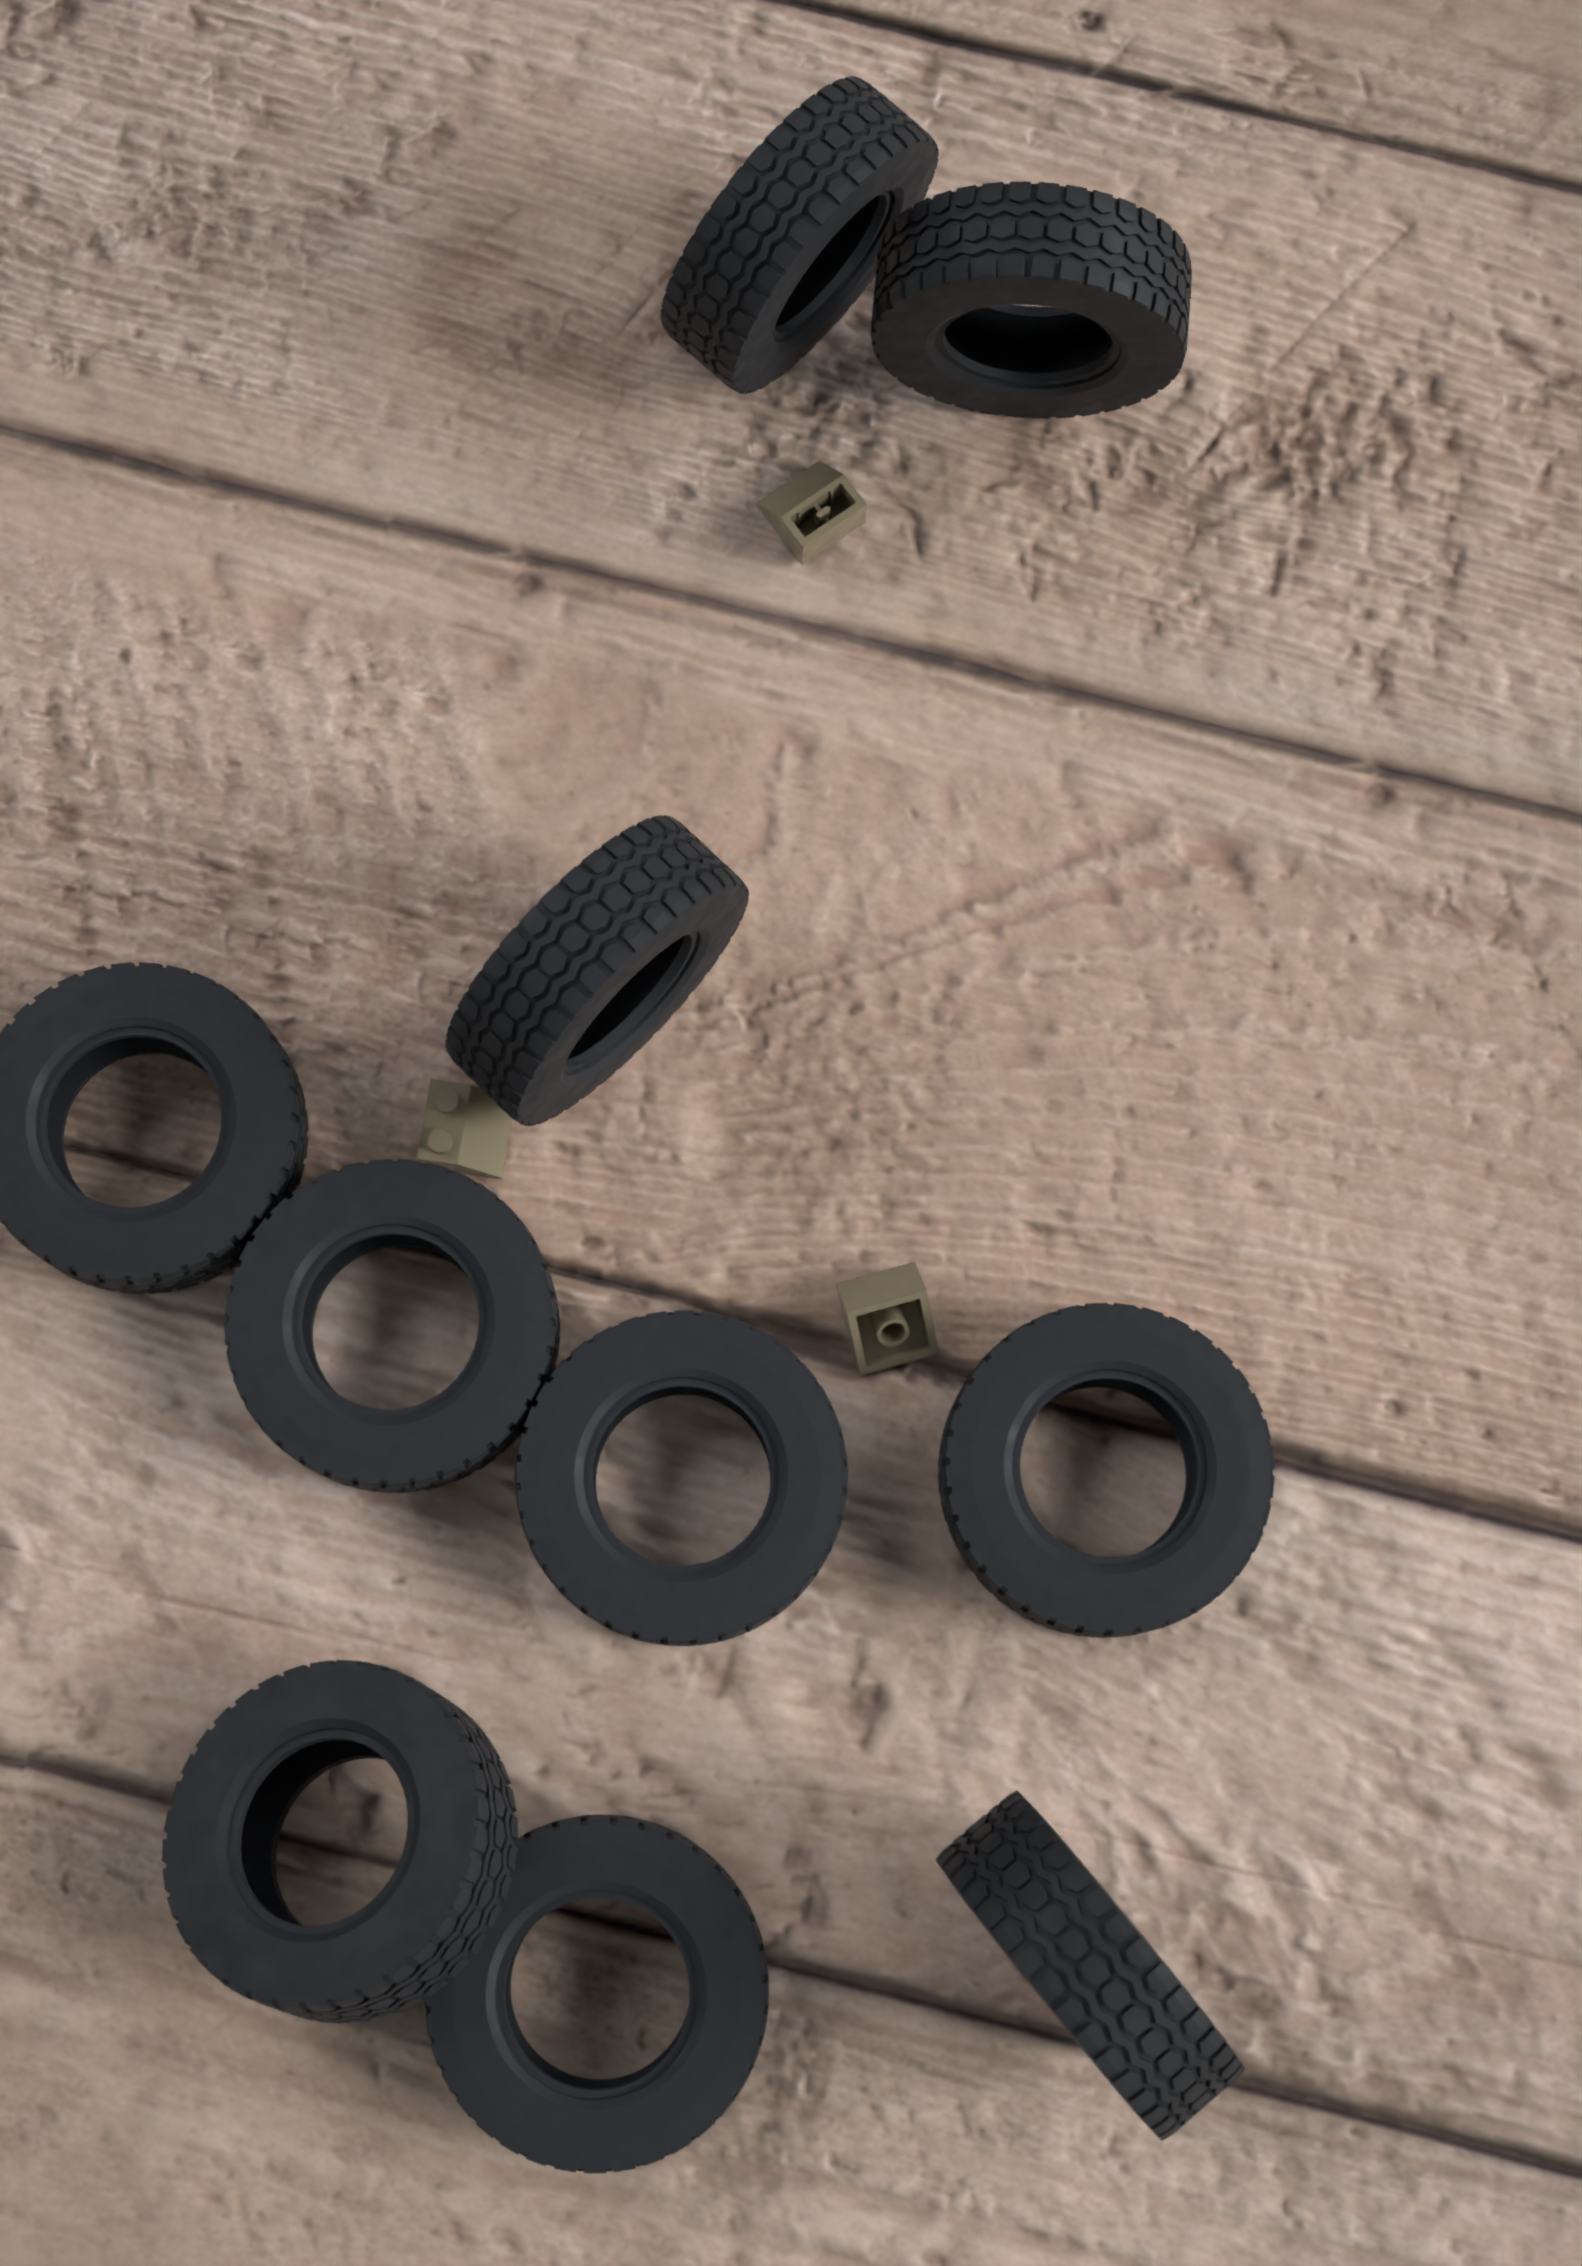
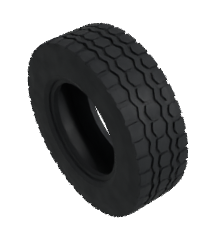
[661,76,939,394]
[871,181,1192,419]
[445,815,749,1126]
[0,962,309,1294]
[224,1159,560,1493]
[938,1303,1275,1638]
[515,1310,848,1646]
[162,1660,518,2024]
[936,1791,1245,2141]
[425,1814,769,2174]

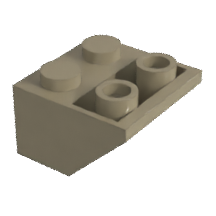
[756,460,867,565]

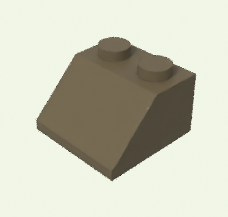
[417,1079,512,1179]
[836,1262,939,1376]

